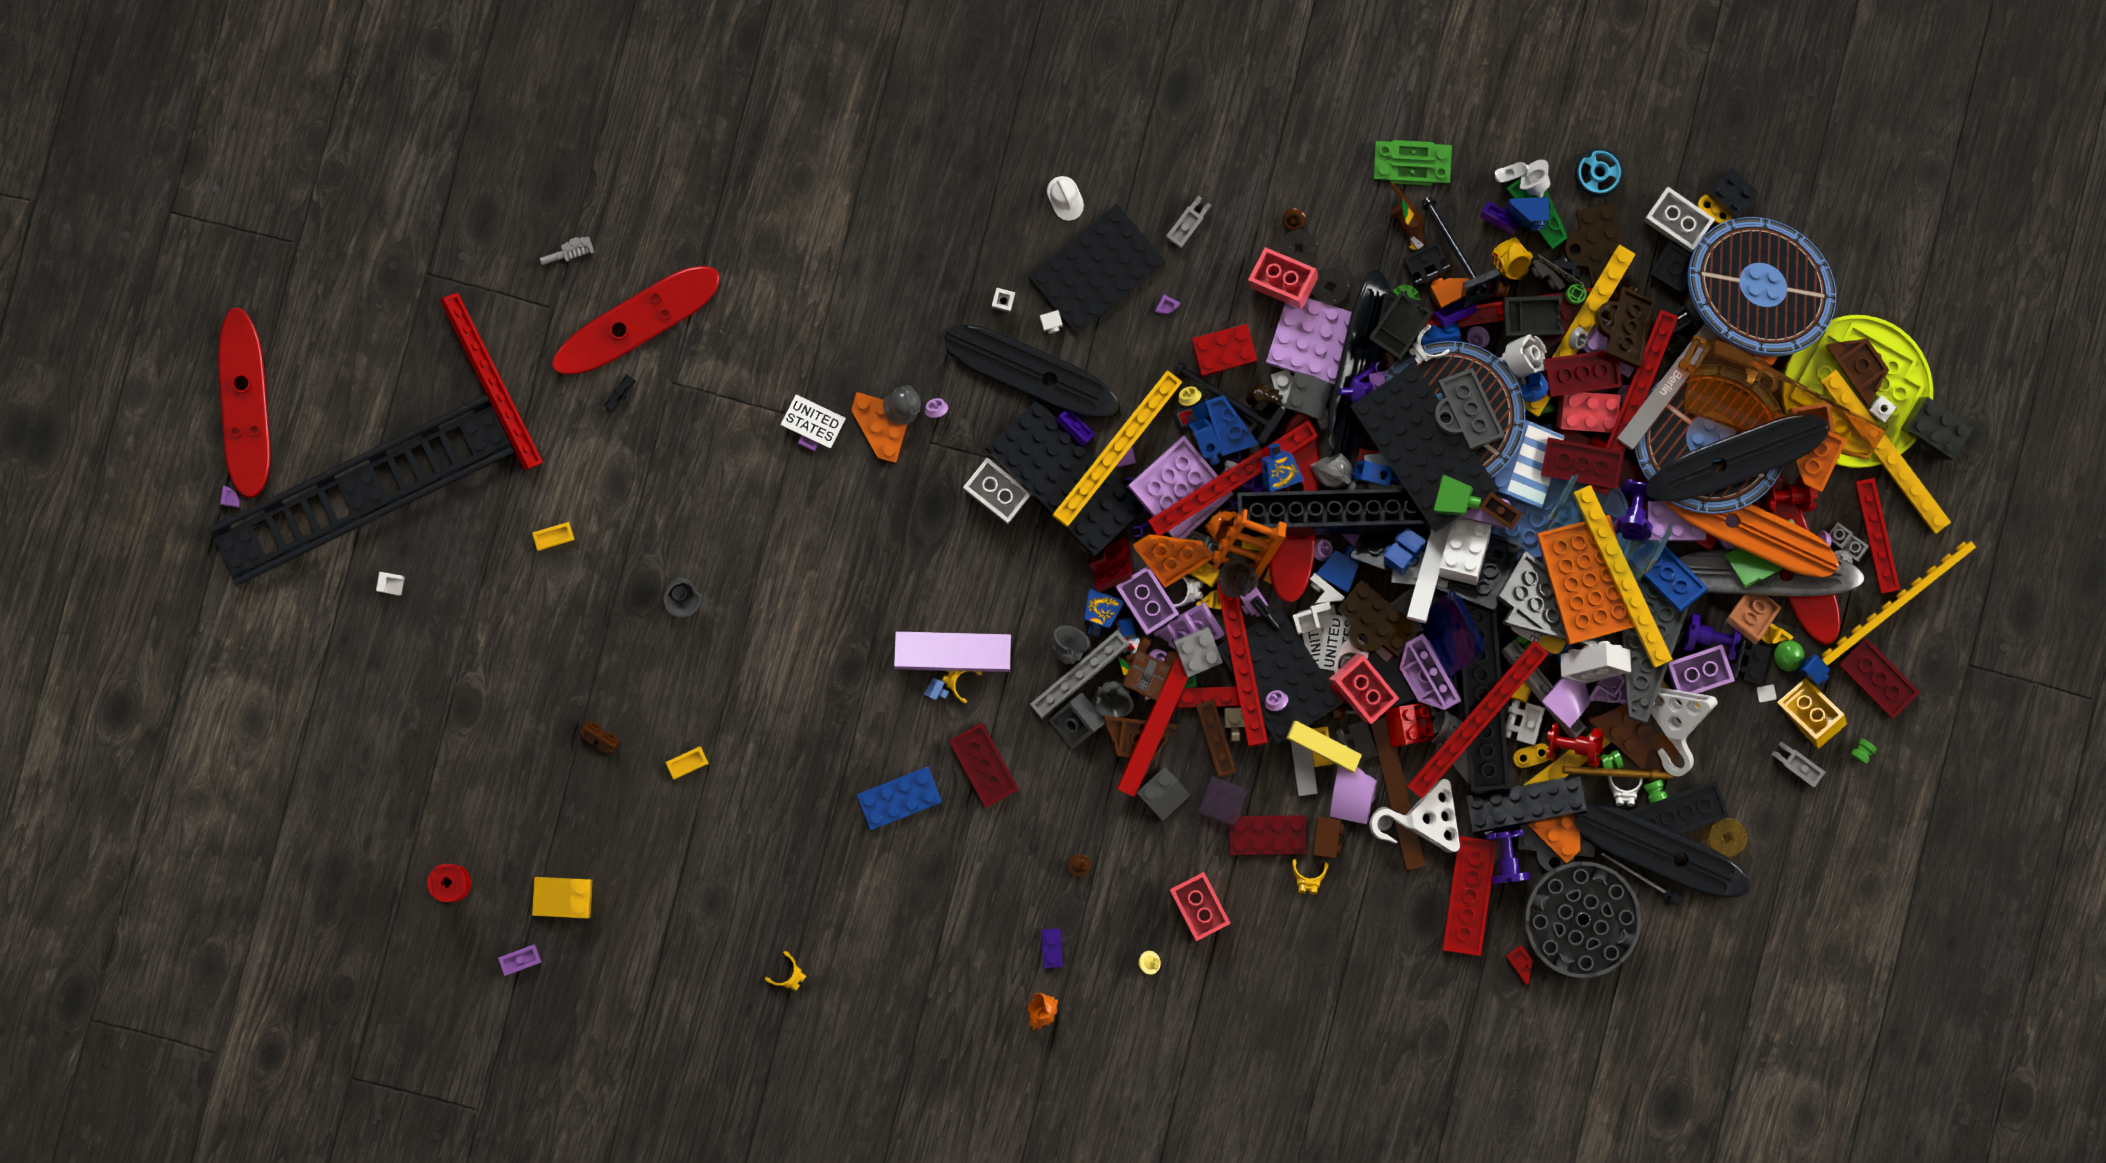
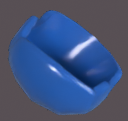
[1522,372,1549,402]

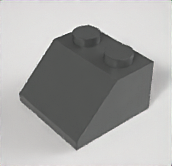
[1285,371,1332,421]
[1048,693,1105,750]
[1136,767,1190,821]

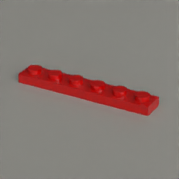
[1855,478,1900,594]

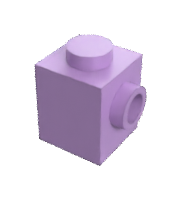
[1239,586,1268,617]

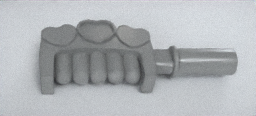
[540,237,594,265]

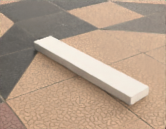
[1407,522,1452,623]

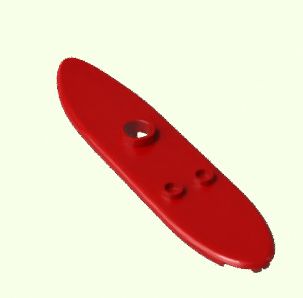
[552,266,720,374]
[218,307,270,498]
[1269,414,1319,602]
[1753,475,1841,645]

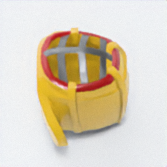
[1492,237,1533,280]

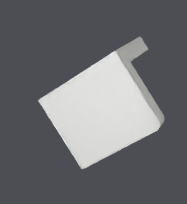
[376,572,405,596]
[1309,602,1333,630]
[1292,610,1315,635]

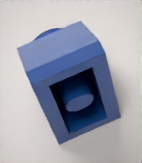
[1797,655,1830,686]

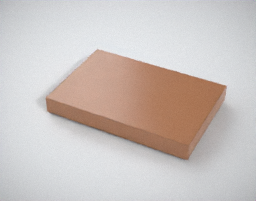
[1725,595,1782,645]

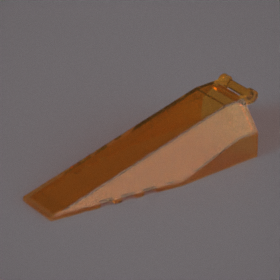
[1678,335,1886,460]

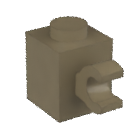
[1224,708,1244,741]

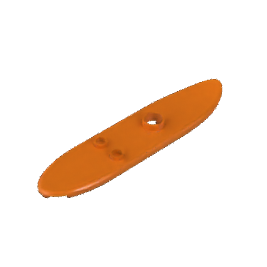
[1664,501,1839,577]

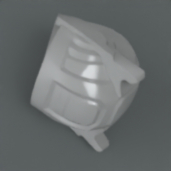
[1310,453,1354,490]

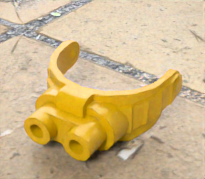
[941,671,982,703]
[1292,859,1328,895]
[765,951,806,991]

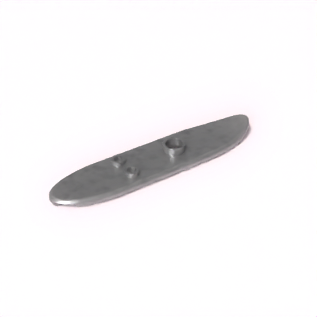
[1679,549,1864,597]

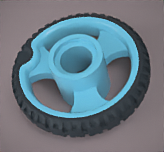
[1574,148,1624,197]

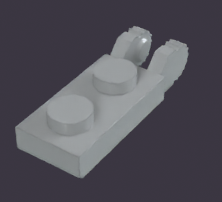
[1166,196,1211,249]
[1771,742,1826,788]

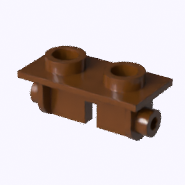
[579,721,620,755]

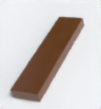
[1195,699,1236,778]

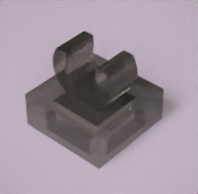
[1666,333,1689,355]

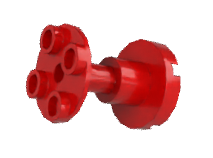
[1760,475,1818,514]
[1546,723,1604,767]
[427,864,471,902]

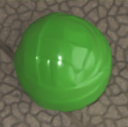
[1774,640,1805,671]

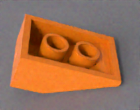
[1428,278,1470,311]

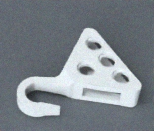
[1651,688,1717,776]
[1369,779,1460,853]

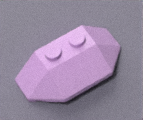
[1400,634,1461,710]

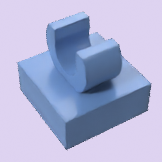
[924,677,949,700]

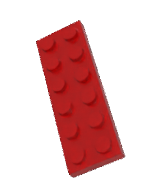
[1442,836,1497,956]

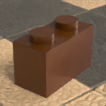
[1479,492,1524,531]
[1312,817,1344,858]

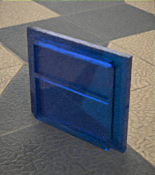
[1420,590,1485,678]

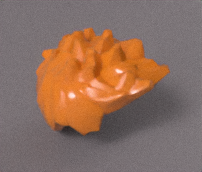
[1204,510,1237,543]
[1027,993,1058,1031]

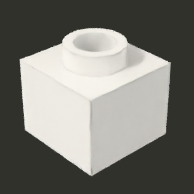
[992,288,1015,313]
[1040,310,1063,334]
[1867,395,1896,423]

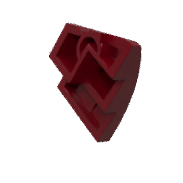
[1088,529,1132,593]

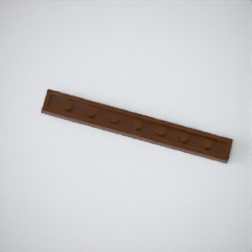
[1370,717,1425,870]

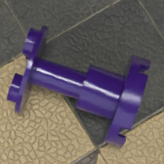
[1614,479,1655,541]
[1684,613,1741,660]
[1486,830,1530,884]

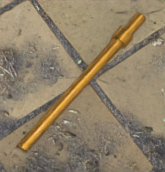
[1562,766,1673,781]

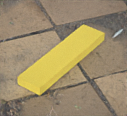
[1286,721,1361,773]

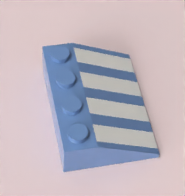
[1492,420,1565,509]

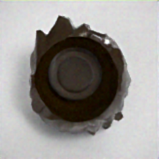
[1246,383,1284,413]

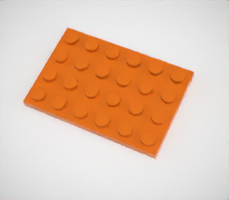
[1536,514,1635,645]

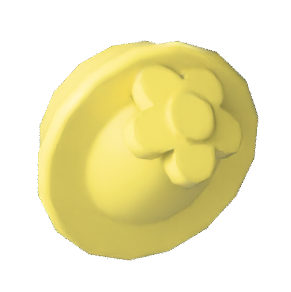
[1179,386,1201,406]
[1139,951,1161,975]

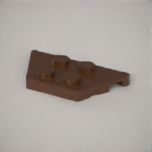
[1825,338,1889,407]
[1588,703,1655,769]
[1103,715,1177,761]

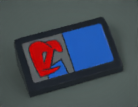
[1173,398,1210,431]
[1115,615,1140,657]

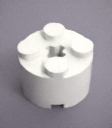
[1502,335,1547,378]

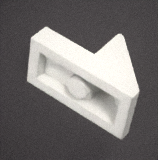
[1309,573,1344,604]

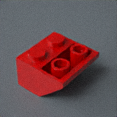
[1385,703,1435,748]

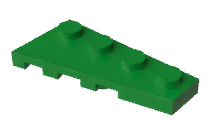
[1506,178,1568,250]

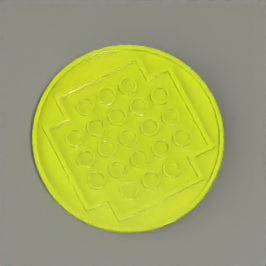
[1781,315,1933,468]

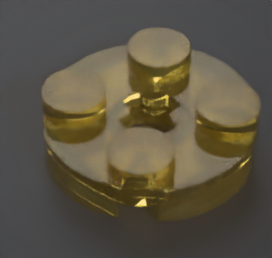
[1708,818,1748,857]

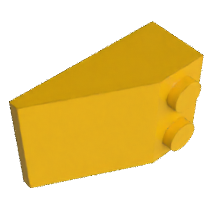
[1777,678,1847,749]
[532,877,593,918]

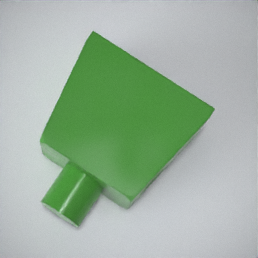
[1434,475,1482,516]

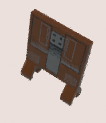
[1122,638,1177,701]

